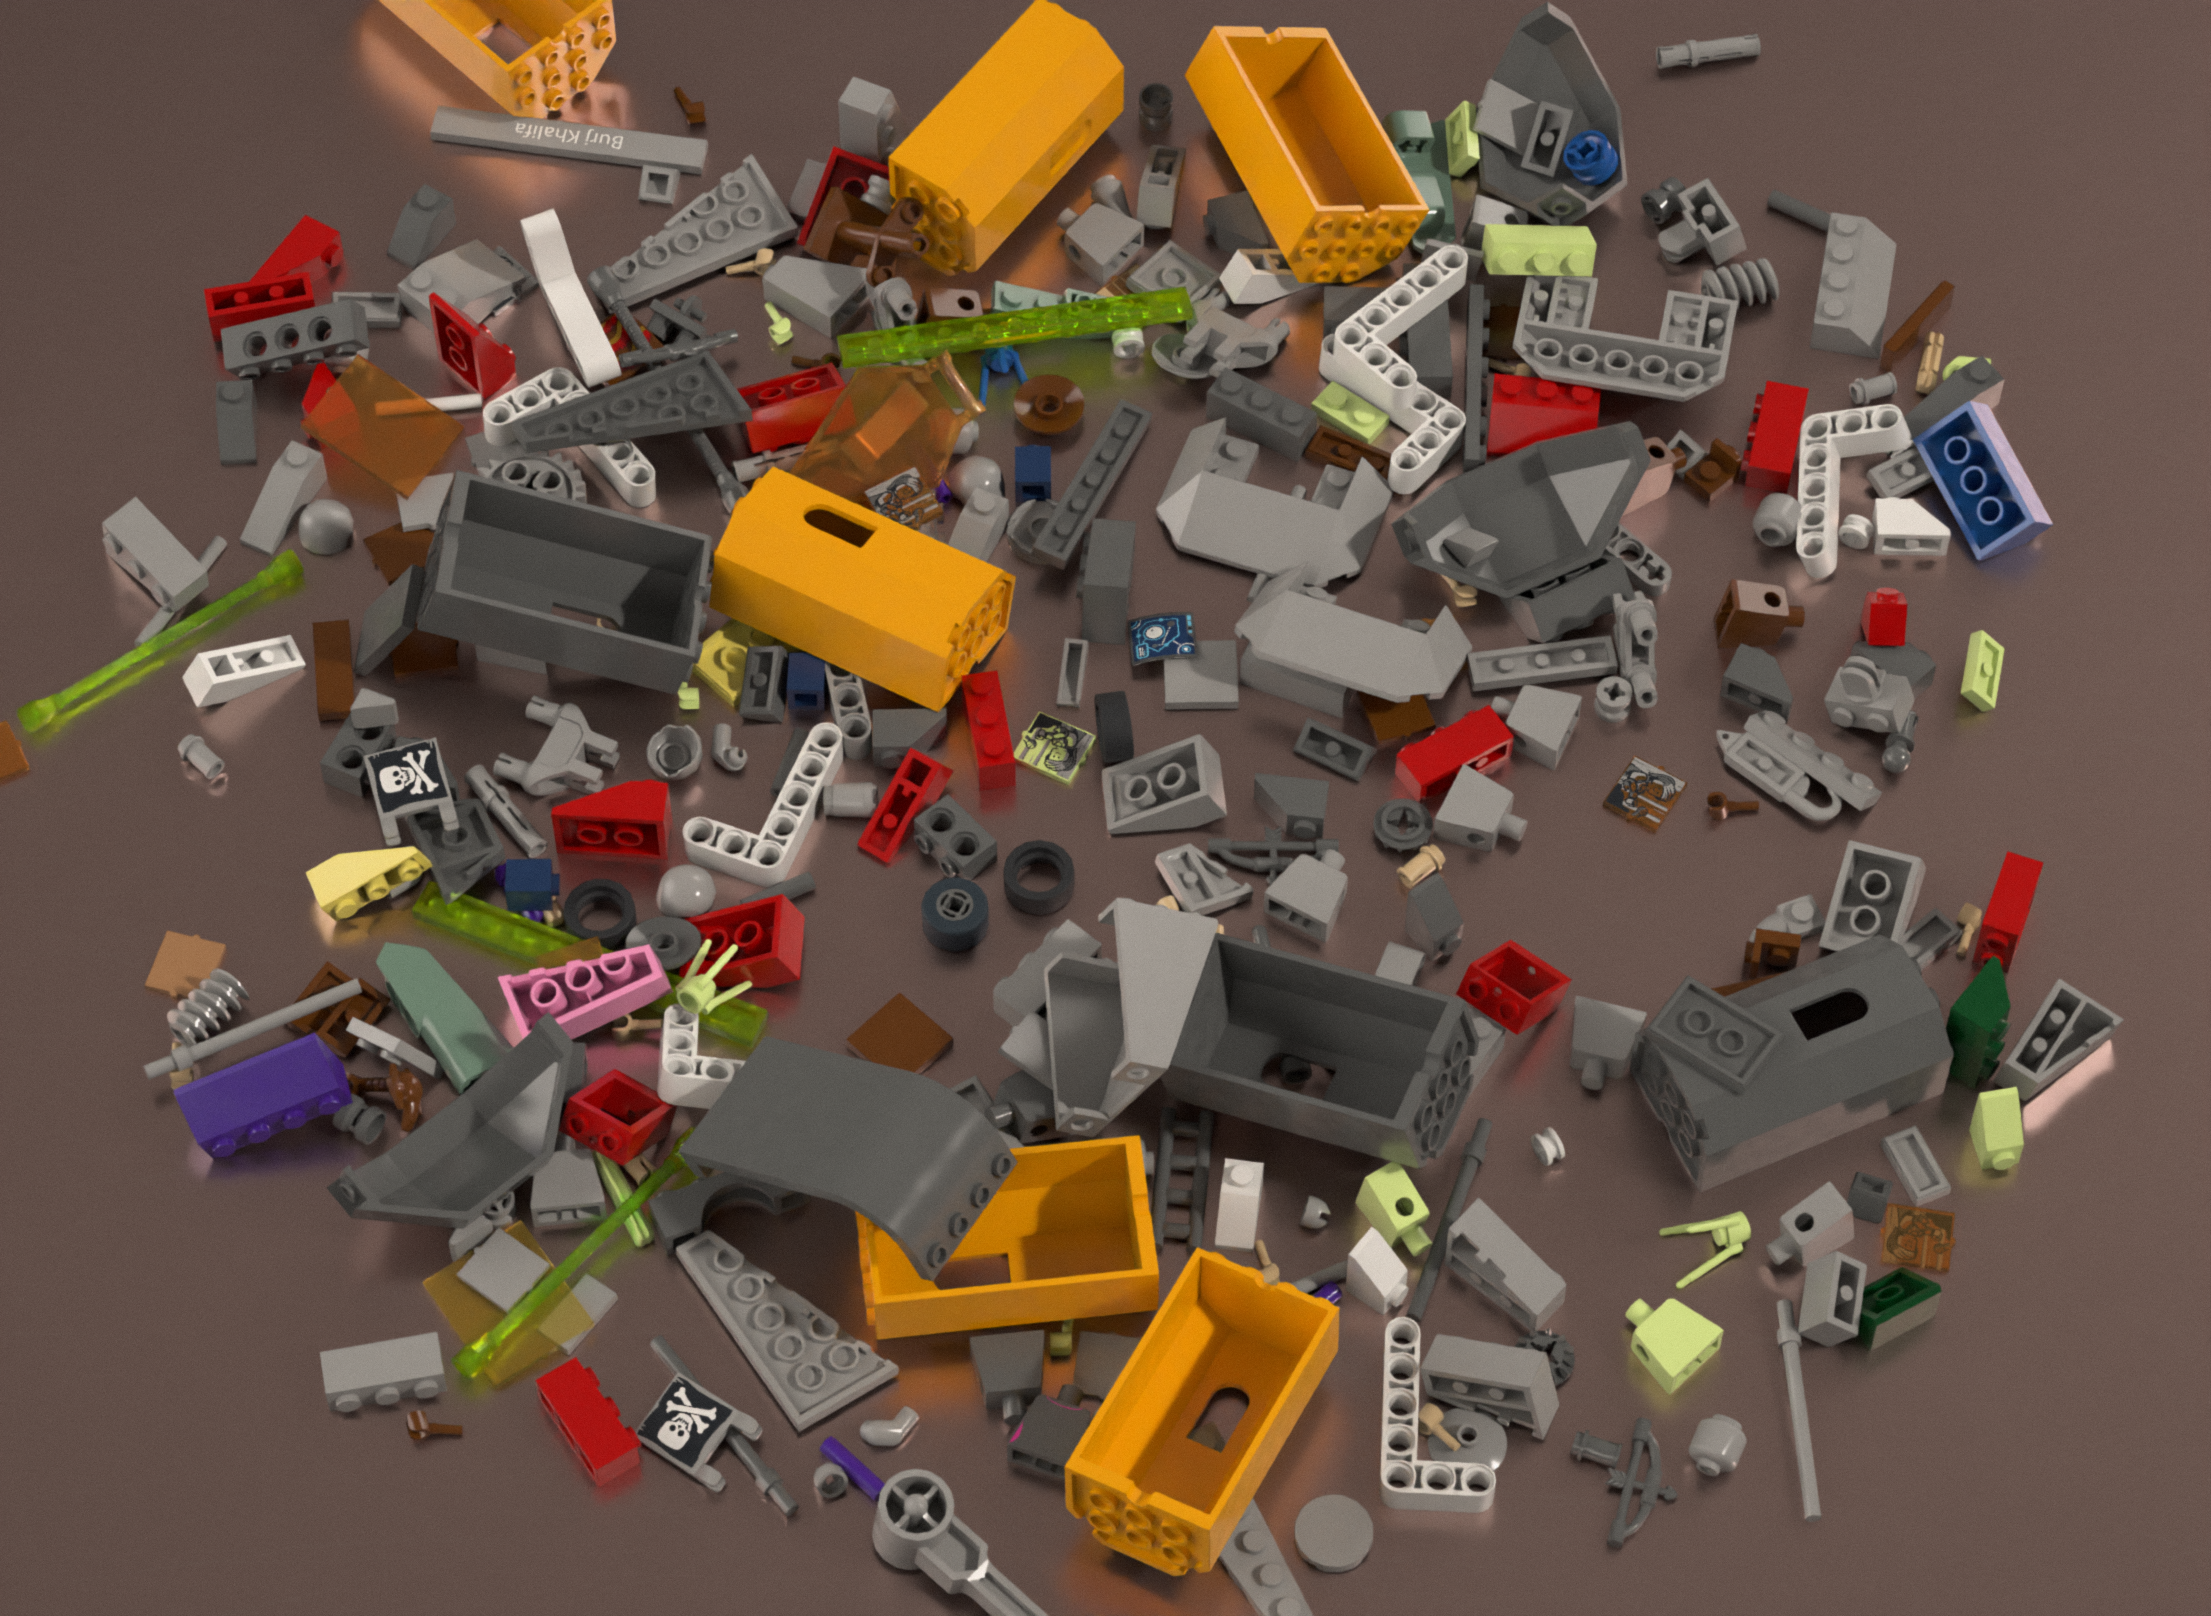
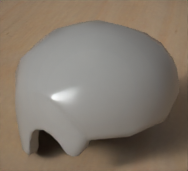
[948,455,1005,506]
[299,499,354,555]
[646,724,703,780]
[655,864,716,918]

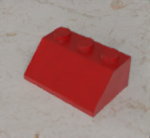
[737,363,856,453]
[1486,373,1601,457]

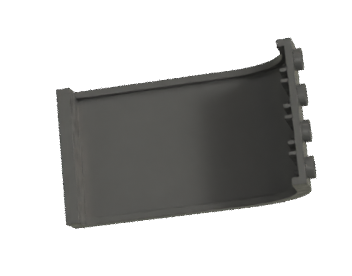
[679,1036,1018,1282]

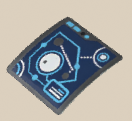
[1128,612,1198,666]

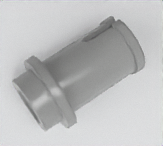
[1849,372,1898,405]
[178,734,225,779]

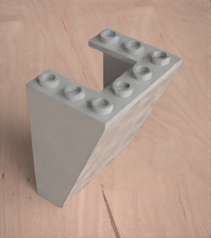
[1044,898,1218,1137]

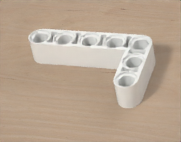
[520,208,622,388]
[1333,245,1468,410]
[1319,334,1466,494]
[483,367,656,507]
[1796,404,1911,578]
[682,722,844,888]
[657,1004,746,1109]
[1379,1317,1496,1513]

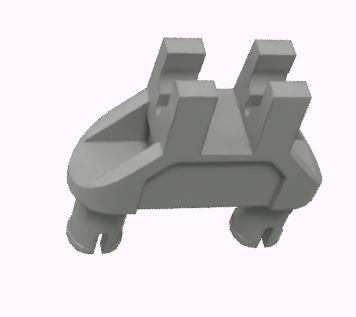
[865,277,930,381]
[1179,288,1290,377]
[1613,591,1658,708]
[493,695,620,796]

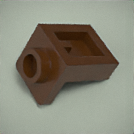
[1684,438,1742,503]
[1743,928,1801,978]

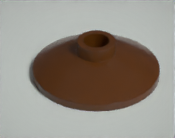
[1014,374,1085,435]

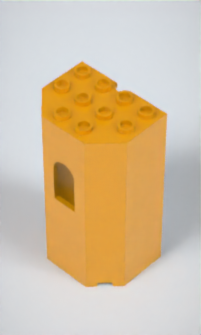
[378,0,616,119]
[888,0,1124,276]
[1184,26,1429,283]
[709,467,1016,713]
[855,1135,1159,1340]
[1064,1247,1340,1576]

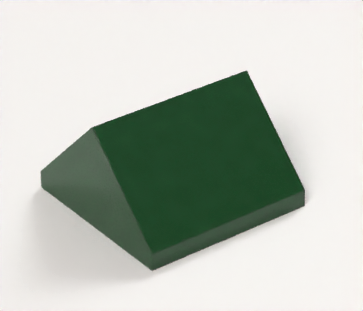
[1858,1267,1942,1351]

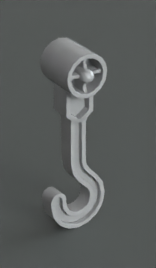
[872,1469,1049,1616]

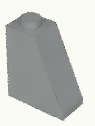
[762,255,869,339]

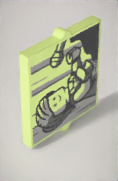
[1014,711,1096,785]

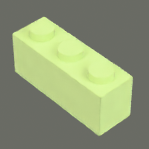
[1481,224,1597,277]

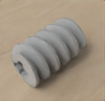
[1701,258,1779,309]
[167,968,250,1048]

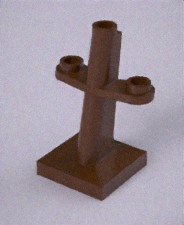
[803,187,929,288]

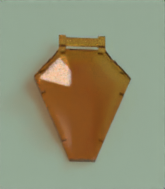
[789,349,986,503]

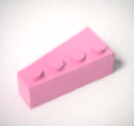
[498,944,673,1040]

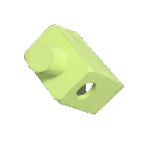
[1355,1161,1433,1257]
[1625,1298,1724,1395]

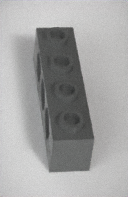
[221,299,369,380]

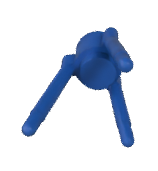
[978,334,1028,411]

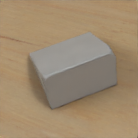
[638,165,680,204]
[1667,430,1709,480]
[1443,528,1499,568]
[350,688,399,728]
[448,1217,494,1263]

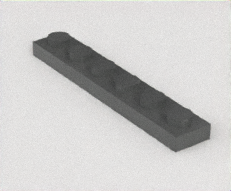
[1462,284,1490,474]
[1031,399,1153,570]

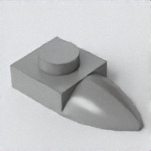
[1749,894,1826,942]

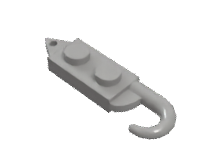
[1716,730,1842,821]

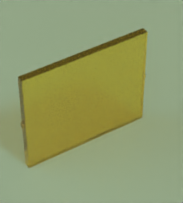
[422,1220,595,1389]

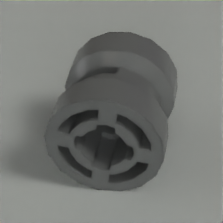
[1139,83,1173,131]
[1641,177,1686,224]
[333,1093,387,1145]

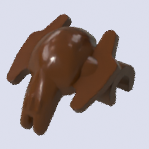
[346,1064,423,1132]

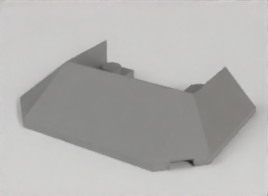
[1513,275,1738,402]
[1156,417,1394,588]
[1234,561,1472,703]

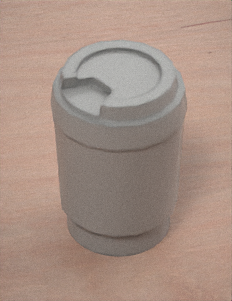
[823,782,879,818]

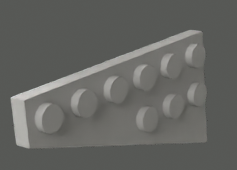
[601,154,798,314]
[675,1229,899,1432]

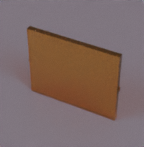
[300,354,464,500]

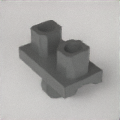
[646,295,712,344]

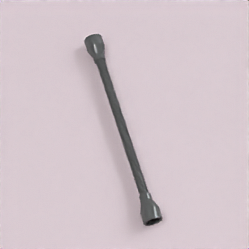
[587,266,749,517]

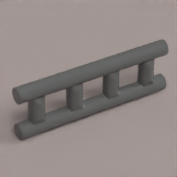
[1150,1107,1215,1253]

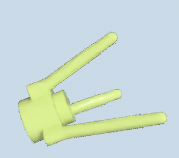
[675,939,752,1015]
[1659,1211,1751,1289]

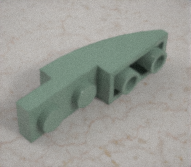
[990,281,1134,339]

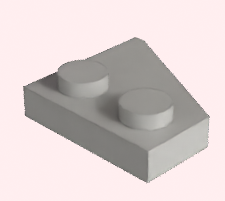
[1155,843,1254,915]
[346,1017,444,1080]

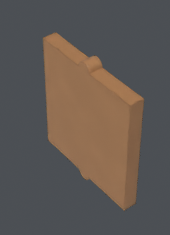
[144,930,226,999]

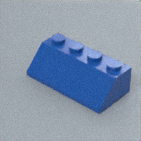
[1913,401,2053,561]

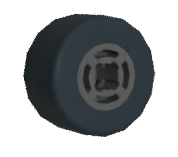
[921,877,989,951]

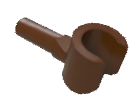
[674,87,706,124]
[791,353,841,368]
[1707,792,1759,821]
[406,1411,463,1441]

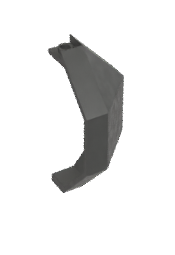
[1476,2,1627,226]
[1391,421,1651,599]
[327,1012,573,1229]

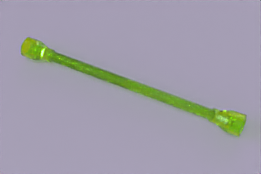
[15,549,304,735]
[451,1126,696,1381]

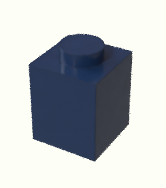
[1015,445,1051,502]
[787,651,826,710]
[505,859,560,911]

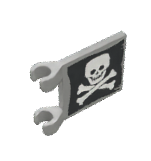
[364,737,459,847]
[635,1372,763,1493]

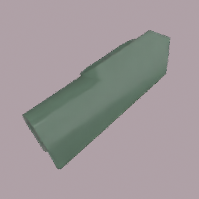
[1382,110,1456,254]
[376,942,514,1095]

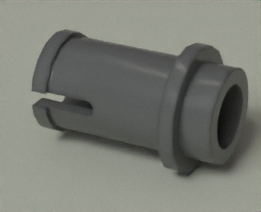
[1570,1430,1623,1469]

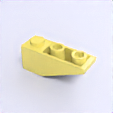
[306,846,432,922]

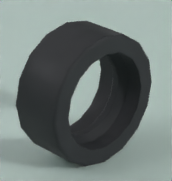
[1094,691,1134,763]
[1003,840,1075,915]
[564,879,637,953]

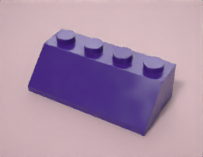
[174,1033,353,1159]

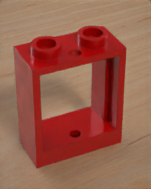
[1972,851,2044,973]
[1456,939,1572,1035]
[559,1069,678,1166]

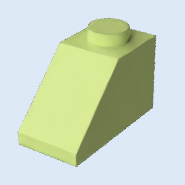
[1969,1087,2024,1170]

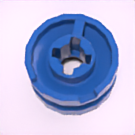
[1563,130,1618,186]

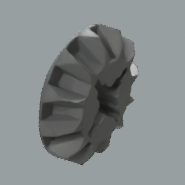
[1373,798,1433,853]
[1515,1328,1575,1386]

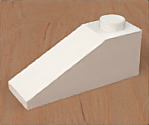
[1219,249,1319,304]
[182,635,306,708]

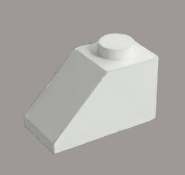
[1872,497,1950,556]
[1214,1158,1264,1253]
[1345,1227,1409,1315]

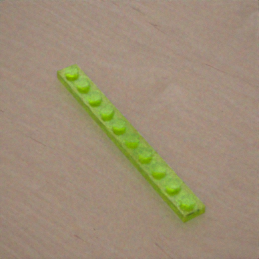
[837,287,1193,369]
[412,881,769,1048]

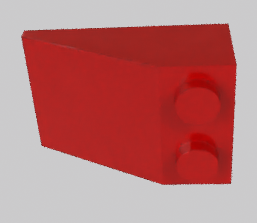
[797,146,890,247]
[428,292,517,401]
[551,779,673,860]
[679,894,805,988]

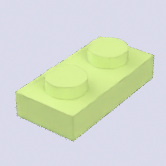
[1445,101,1480,178]
[1311,381,1390,445]
[1961,630,2005,712]

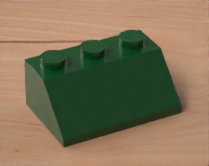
[1945,955,2011,1089]

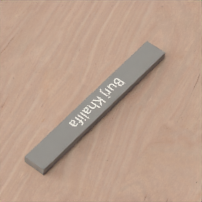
[430,105,708,175]

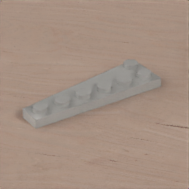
[1188,1421,1313,1616]

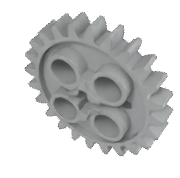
[479,447,587,503]

